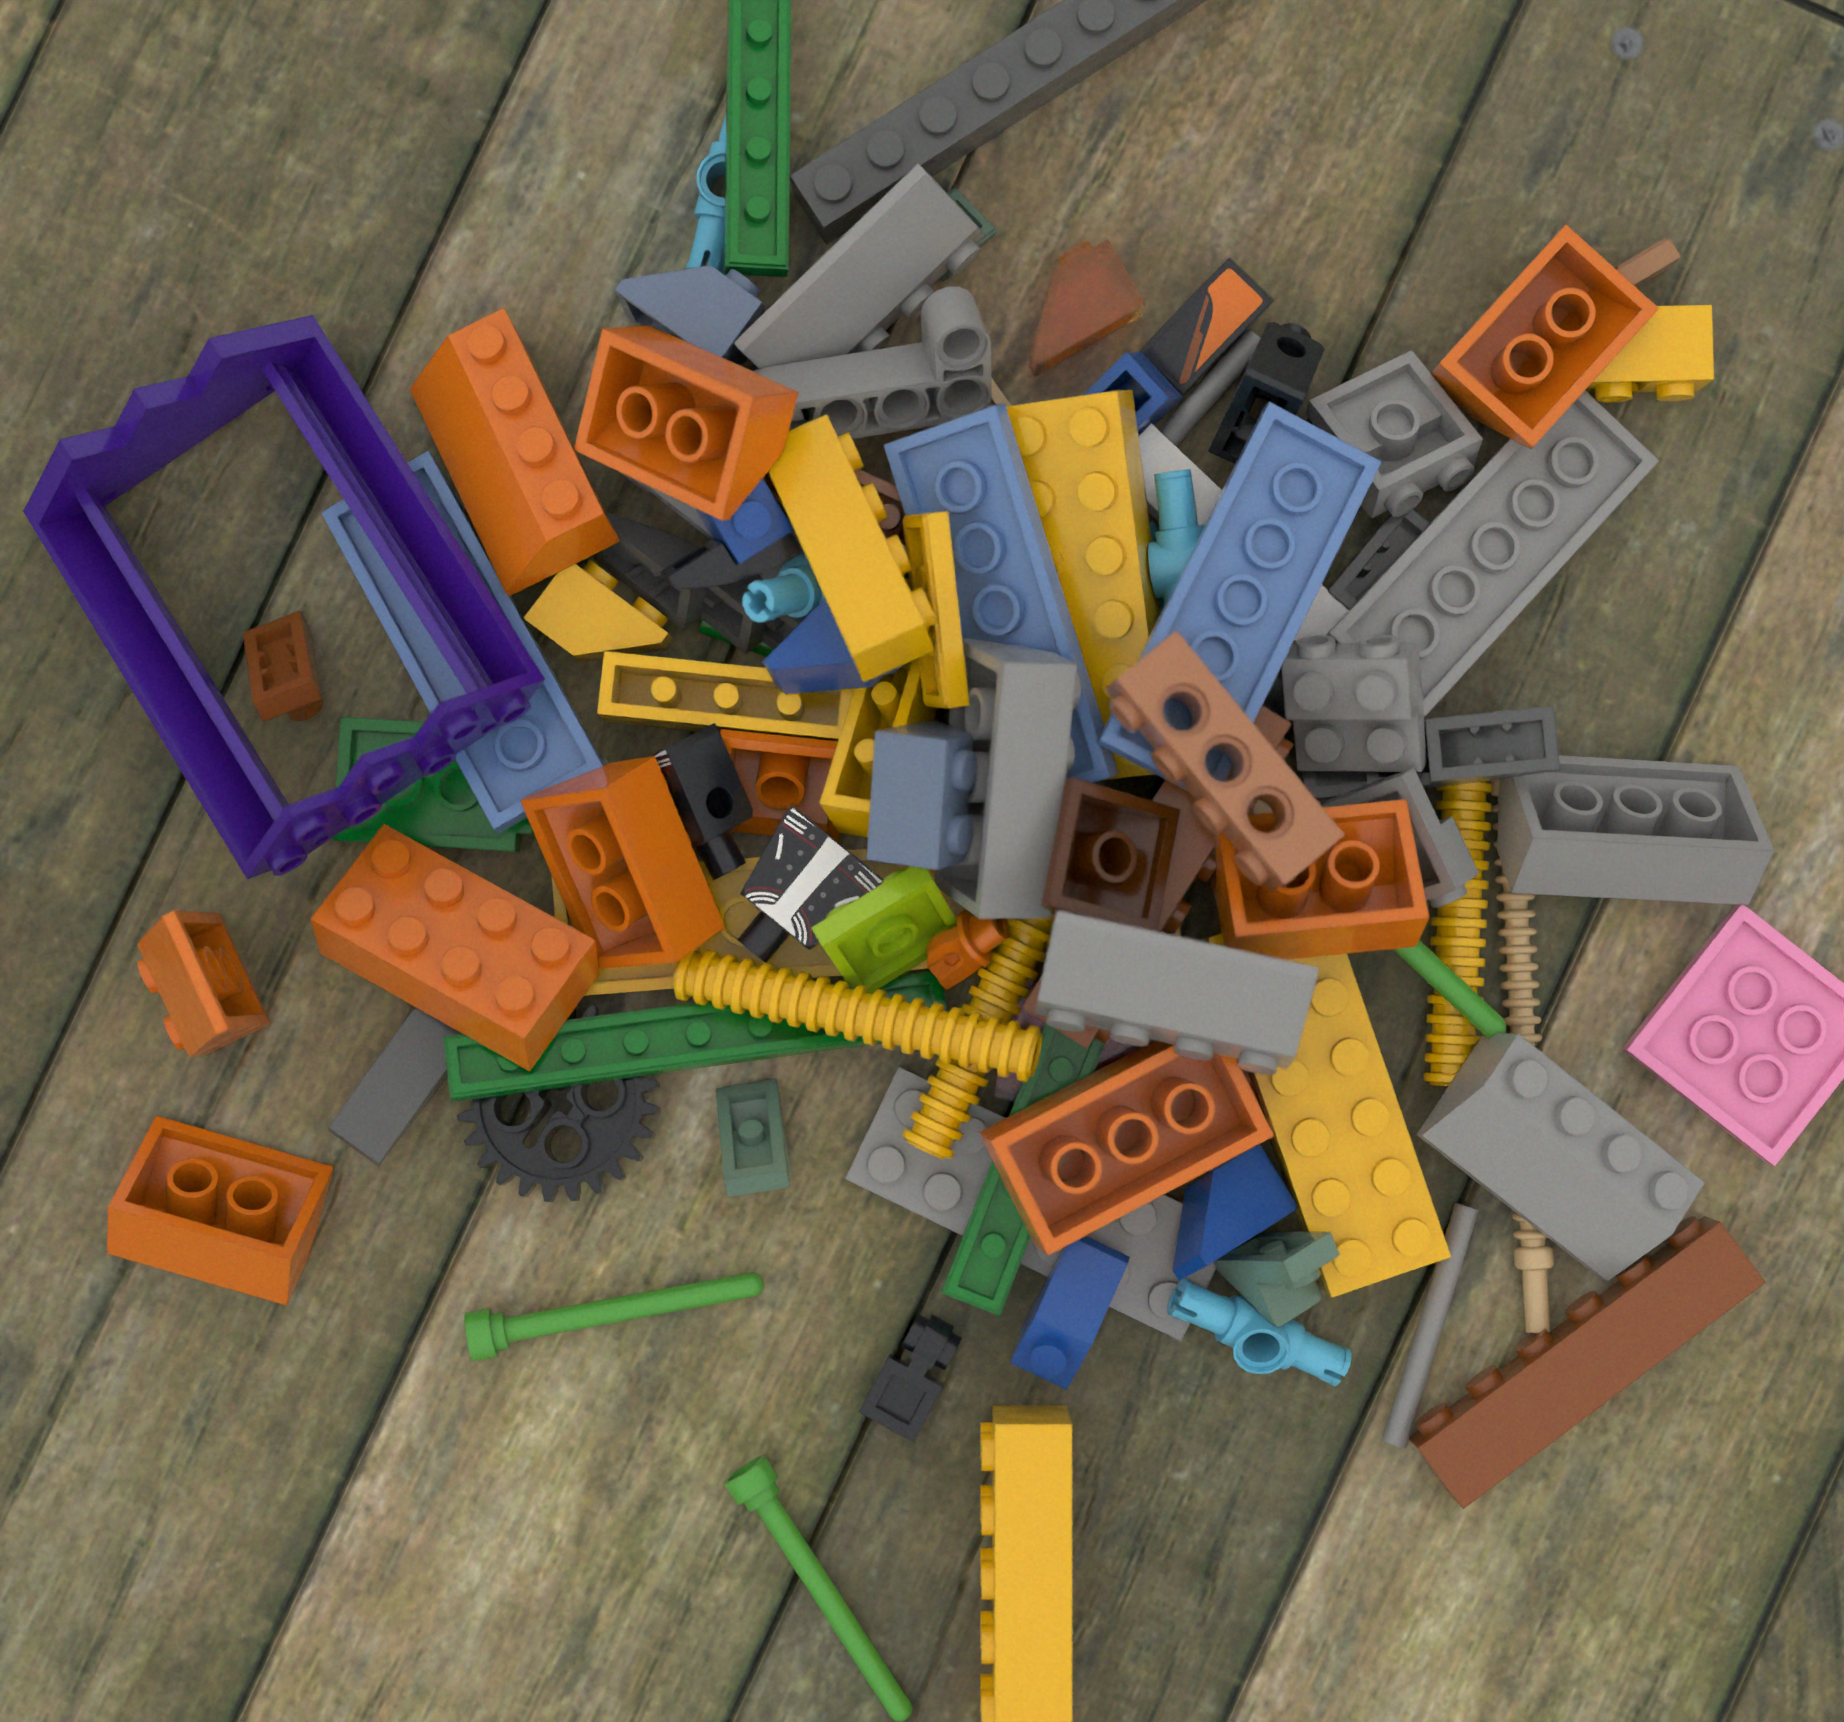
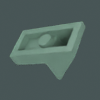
[716,1079,792,1197]
[1214,1232,1340,1326]

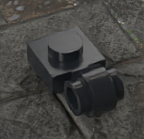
[859,1313,962,1442]

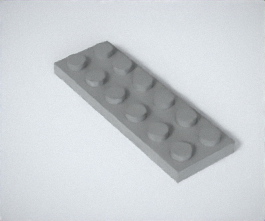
[1326,390,1659,717]
[845,1066,1216,1341]

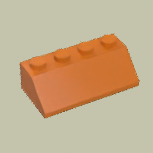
[410,308,620,597]

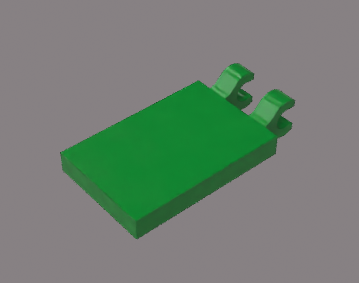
[332,717,535,852]

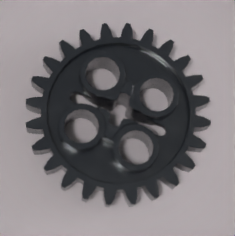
[457,1005,661,1202]

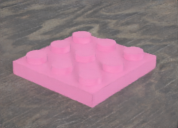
[1622,904,1844,1166]

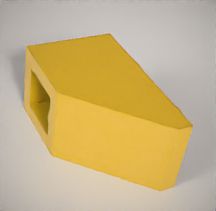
[1586,305,1714,403]
[524,560,673,662]

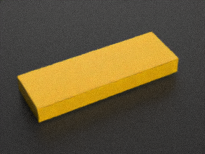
[903,511,969,708]

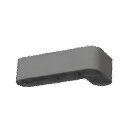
[753,287,992,439]

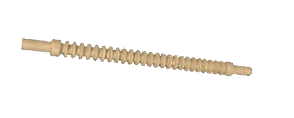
[1490,710,1554,1333]

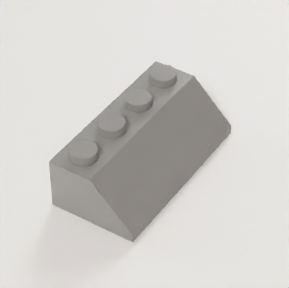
[734,163,985,369]
[934,638,1081,919]
[1497,755,1774,905]
[1035,910,1319,1075]
[1417,1033,1705,1281]

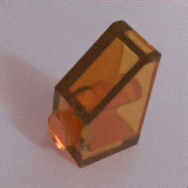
[1029,240,1145,377]

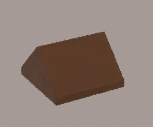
[1042,777,1180,932]

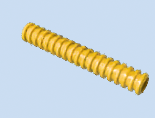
[1423,781,1493,1086]
[902,913,1055,1160]
[673,947,1042,1082]

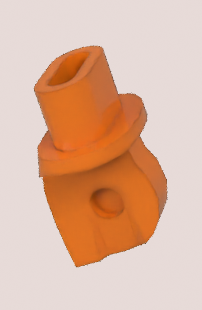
[926,909,1009,990]

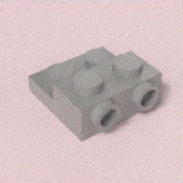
[1306,350,1483,518]
[1282,635,1427,772]
[1319,767,1479,908]

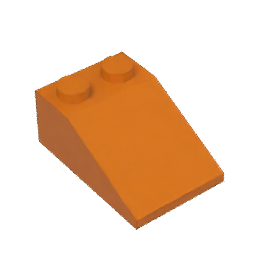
[137,910,271,1058]

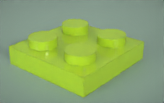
[811,866,957,994]

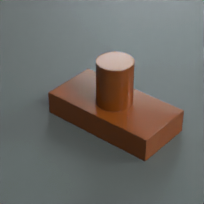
[243,610,323,722]

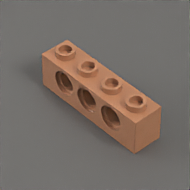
[1105,630,1345,890]

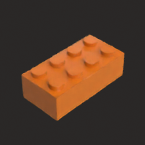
[310,824,599,1071]
[978,1040,1274,1255]

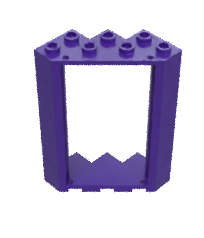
[23,315,545,879]

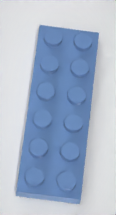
[1096,402,1382,792]
[884,404,1119,783]
[321,451,605,833]

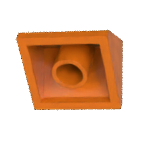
[720,729,840,842]

